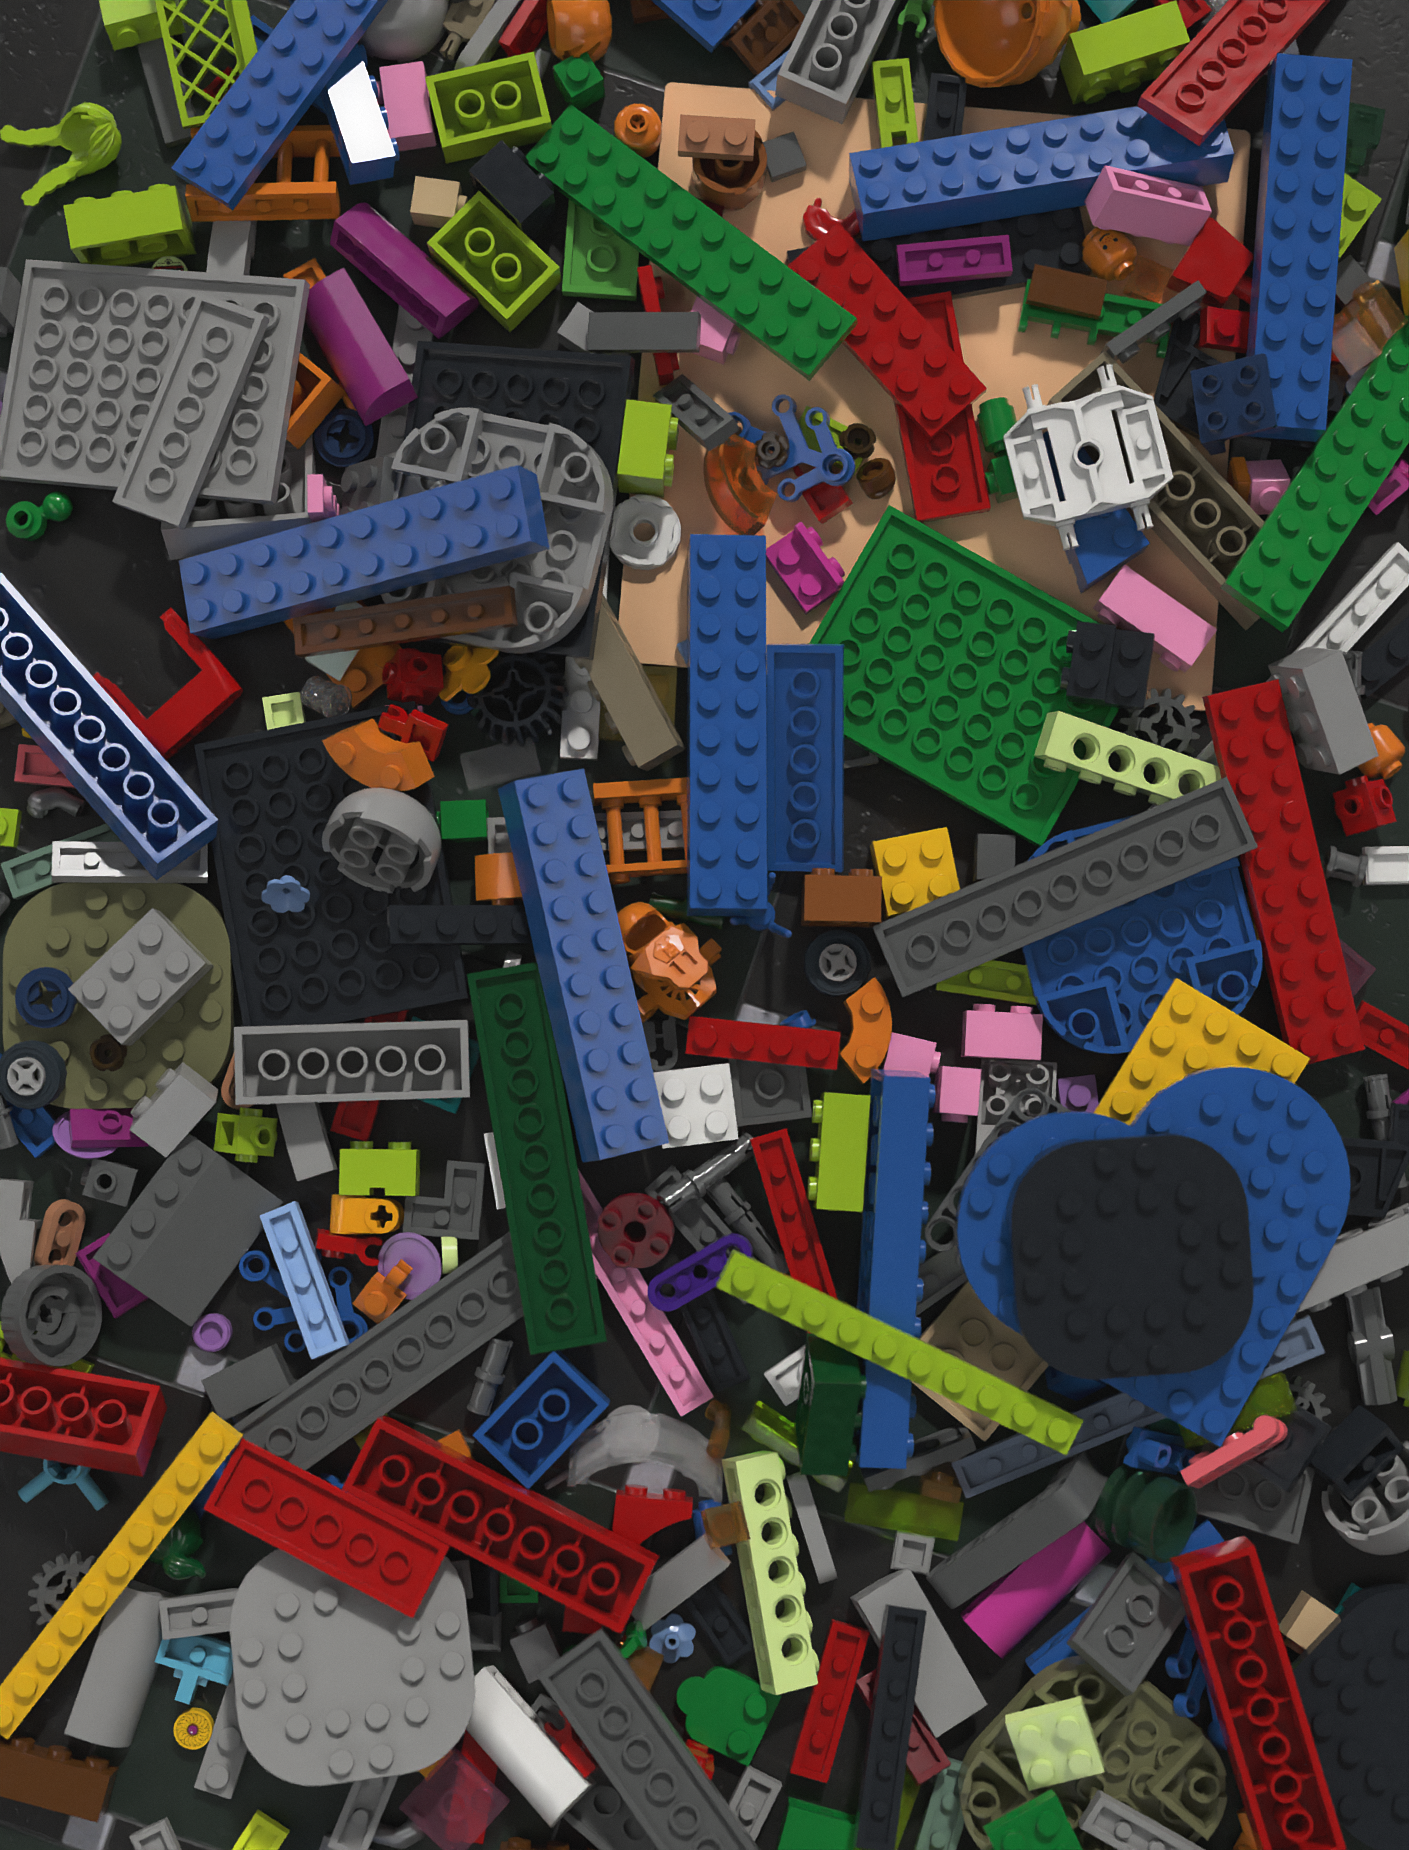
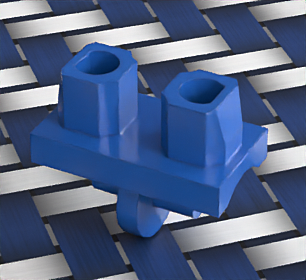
[1123,1426,1195,1475]

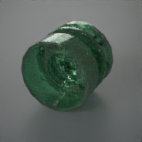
[1096,1464,1197,1563]

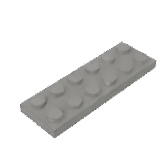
[112,292,270,530]

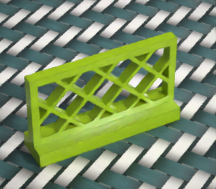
[155,0,258,130]

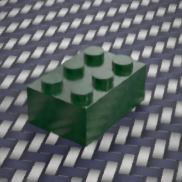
[794,1333,867,1476]

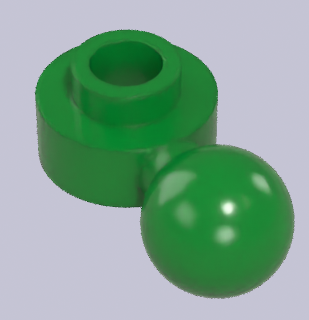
[6,491,73,541]

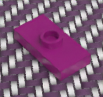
[68,1108,149,1148]
[75,1233,149,1319]

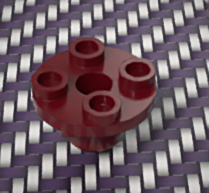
[598,1193,674,1268]

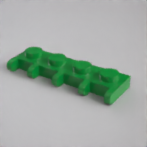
[1017,279,1171,359]

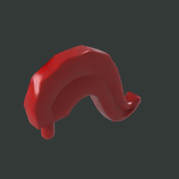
[802,198,860,241]

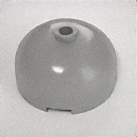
[357,0,450,63]
[322,788,441,893]
[1322,1440,1409,1555]

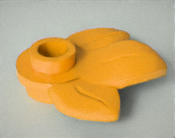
[439,645,499,702]

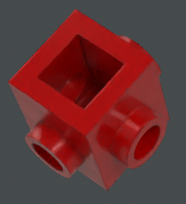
[382,648,444,705]
[1333,775,1397,836]

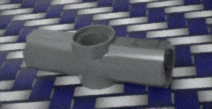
[1345,1286,1398,1406]

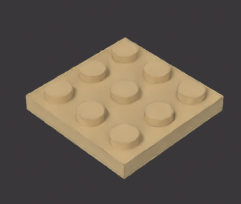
[912,1279,1049,1442]

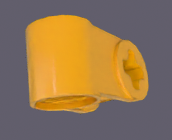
[330,1194,405,1234]

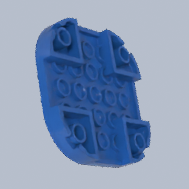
[1021,814,1263,1054]

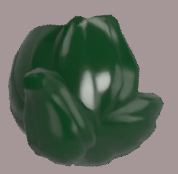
[147,1506,206,1580]

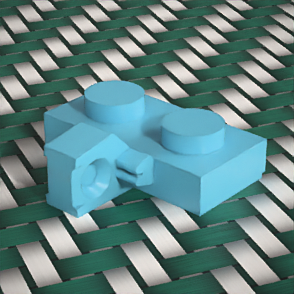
[155,1634,233,1704]

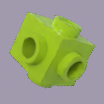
[214,1107,277,1163]

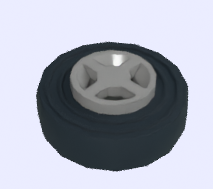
[803,930,871,997]
[0,1040,67,1110]

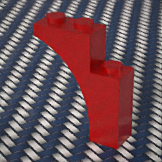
[563,1484,693,1634]

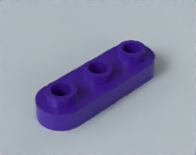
[648,1233,753,1311]

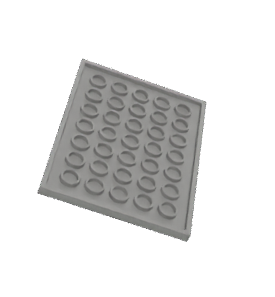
[0,259,310,505]

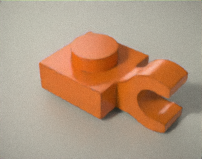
[352,1259,413,1324]

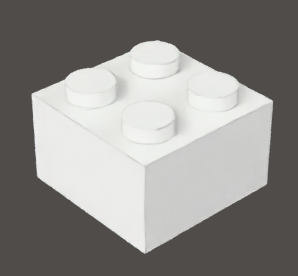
[653,1063,739,1149]

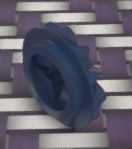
[314,408,374,468]
[15,967,78,1028]

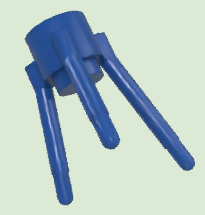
[730,872,792,938]

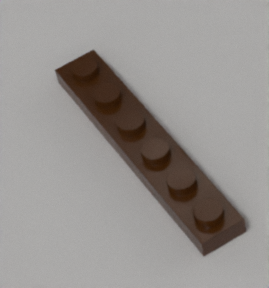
[293,585,518,658]

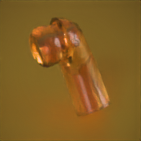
[705,1400,732,1459]

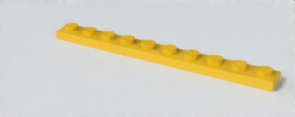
[0,1411,243,1740]

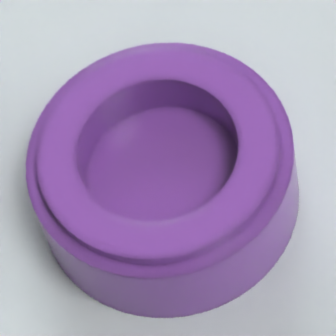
[192,1313,233,1352]

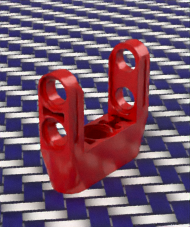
[92,607,243,760]

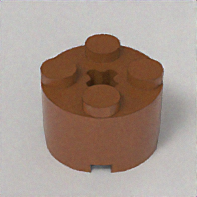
[692,130,767,210]

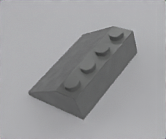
[93,1133,284,1327]

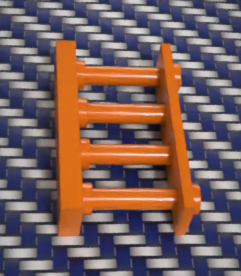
[185,125,341,222]
[592,777,687,884]

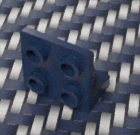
[1190,353,1277,455]

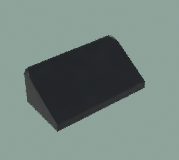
[470,1557,500,1616]

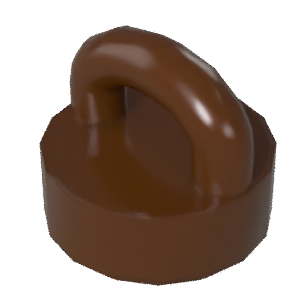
[856,458,896,499]

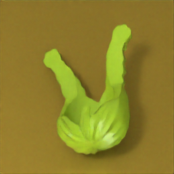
[0,102,122,207]

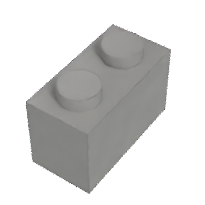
[130,1062,218,1157]

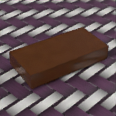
[1025,264,1108,320]

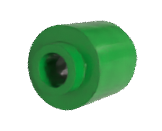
[977,397,1017,457]

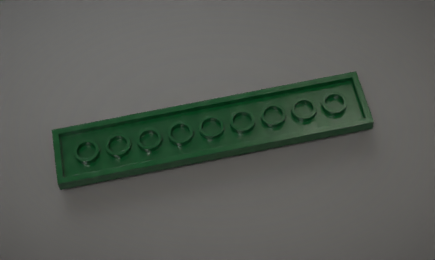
[467,962,607,1355]

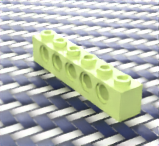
[1034,711,1222,806]
[722,1450,819,1695]

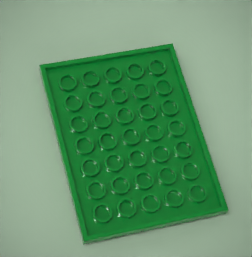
[809,505,1119,848]

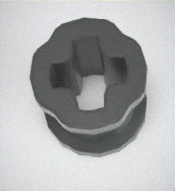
[1322,845,1368,887]

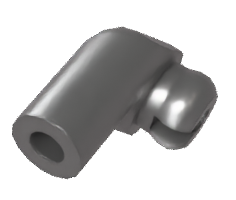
[27,786,86,818]
[372,1811,428,1849]

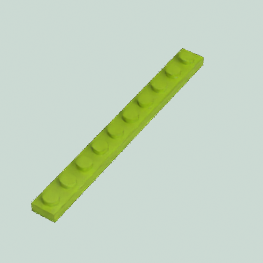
[716,1249,1084,1455]

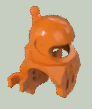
[617,902,722,1023]

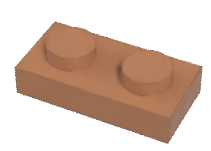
[678,114,756,161]

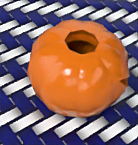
[547,0,612,62]

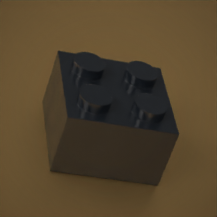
[469,140,557,241]

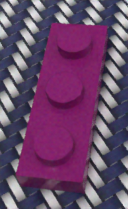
[896,235,1013,286]

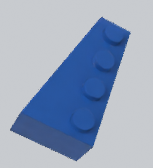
[1043,431,1150,593]

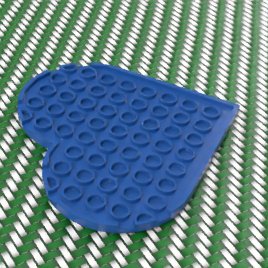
[956,1067,1350,1447]

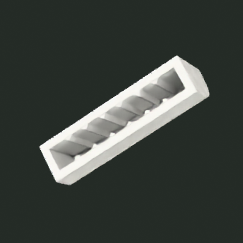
[466,1665,596,1828]

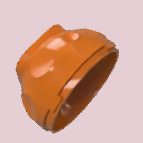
[933,0,1081,88]

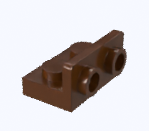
[721,0,805,75]

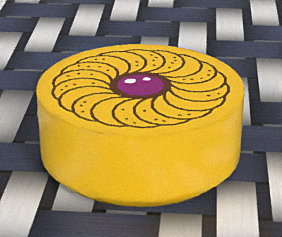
[174,1707,214,1750]

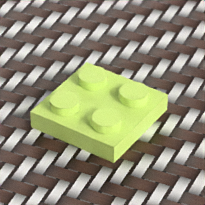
[1005,1696,1105,1791]

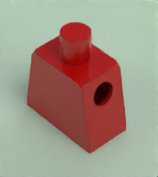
[1165,217,1254,308]

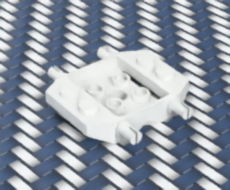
[1003,364,1173,551]

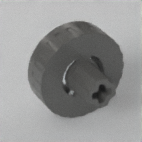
[1,1265,102,1366]

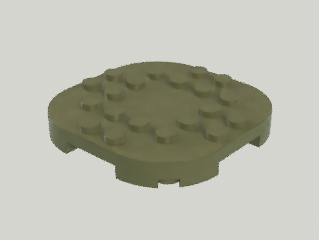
[3,882,234,1109]
[958,1656,1227,1850]

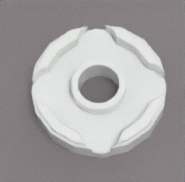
[610,494,681,570]

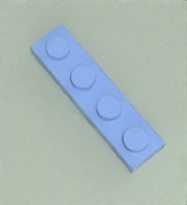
[259,1201,350,1360]

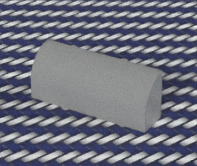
[850,1568,987,1738]
[64,1580,178,1748]

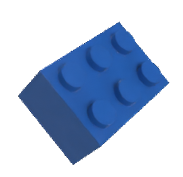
[473,1350,610,1489]

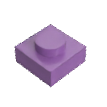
[1056,1074,1098,1113]

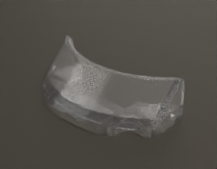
[566,1411,723,1502]

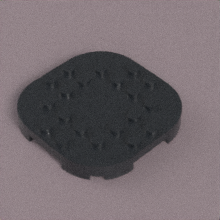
[1006,1133,1254,1380]
[1290,1582,1409,1850]

